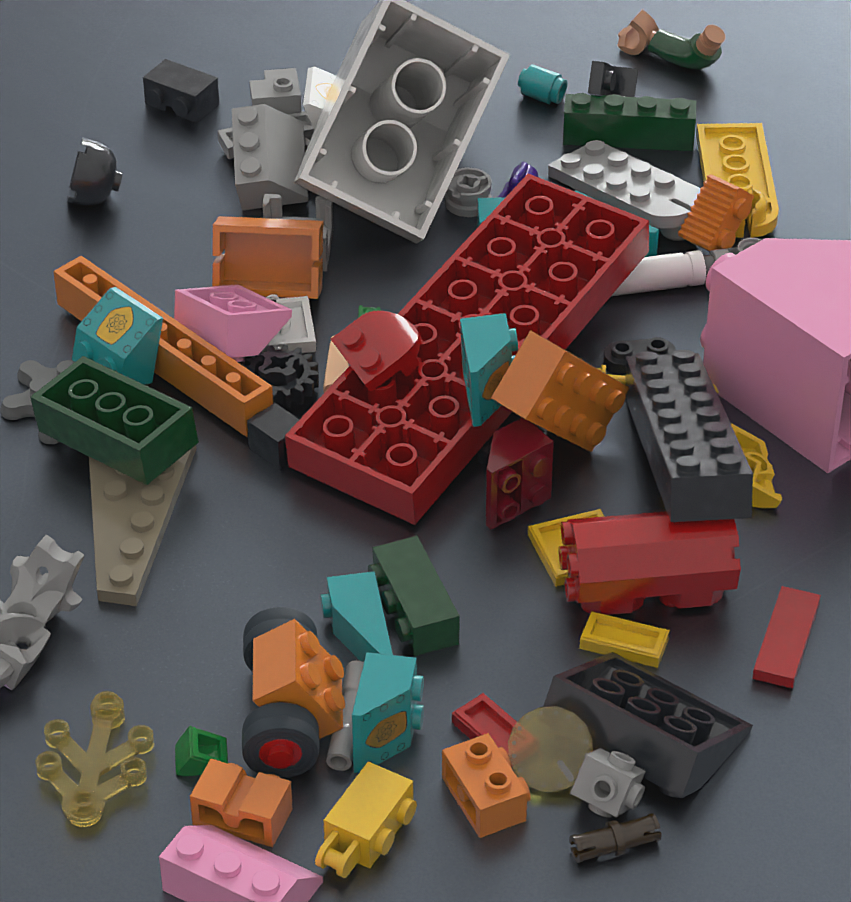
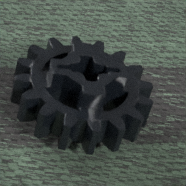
[242,345,319,408]

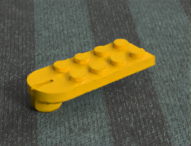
[696,123,779,238]

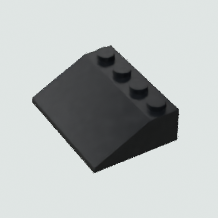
[538,652,753,798]

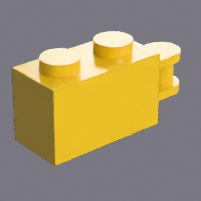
[315,762,417,878]

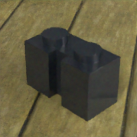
[143,59,219,123]

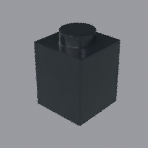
[247,403,299,470]

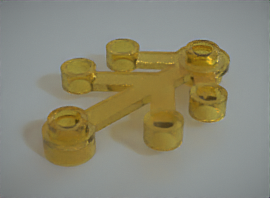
[35,691,154,827]

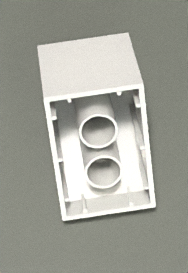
[294,0,510,244]

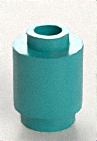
[518,64,568,104]

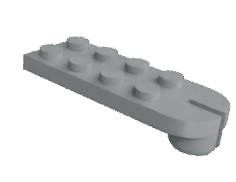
[548,140,700,241]

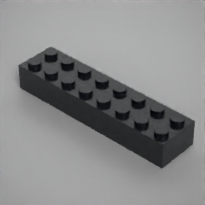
[625,350,753,522]

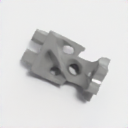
[0,535,85,690]

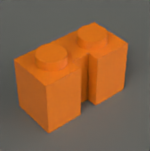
[190,759,293,848]

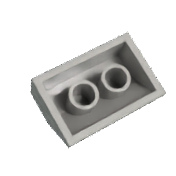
[232,104,309,211]

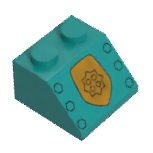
[72,287,163,385]
[460,313,518,427]
[352,652,424,773]

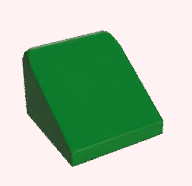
[175,726,228,776]

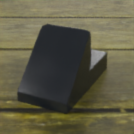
[588,61,638,97]

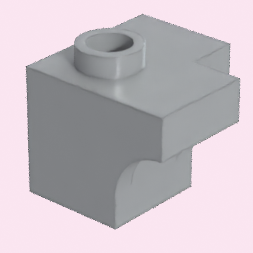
[249,68,302,114]

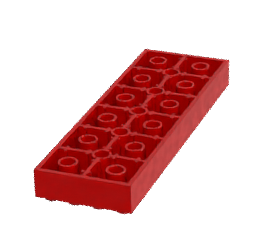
[285,174,649,525]

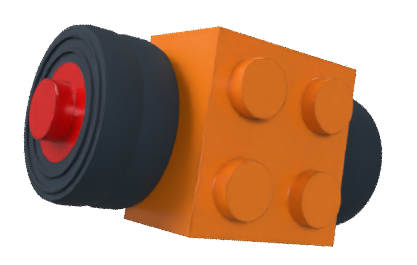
[242,607,345,778]

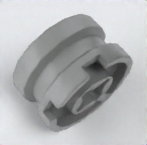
[445,167,492,217]

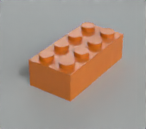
[491,330,630,452]

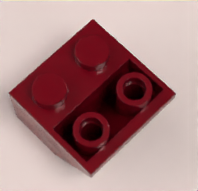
[486,417,553,530]

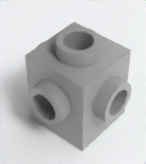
[570,748,646,818]

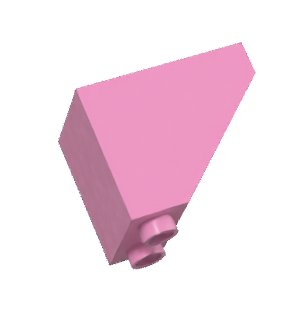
[700,238,851,473]

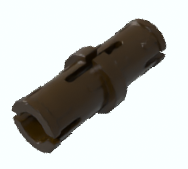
[569,813,662,863]

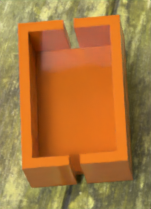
[212,216,324,299]

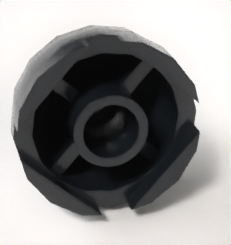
[66,137,123,207]

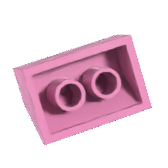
[174,285,292,362]
[159,825,323,902]

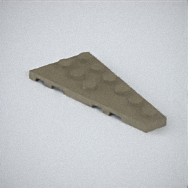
[89,445,197,606]

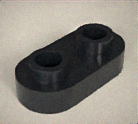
[603,337,676,376]

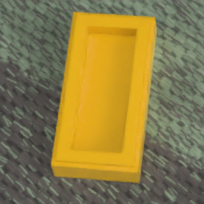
[579,611,670,668]

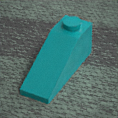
[320,571,393,662]

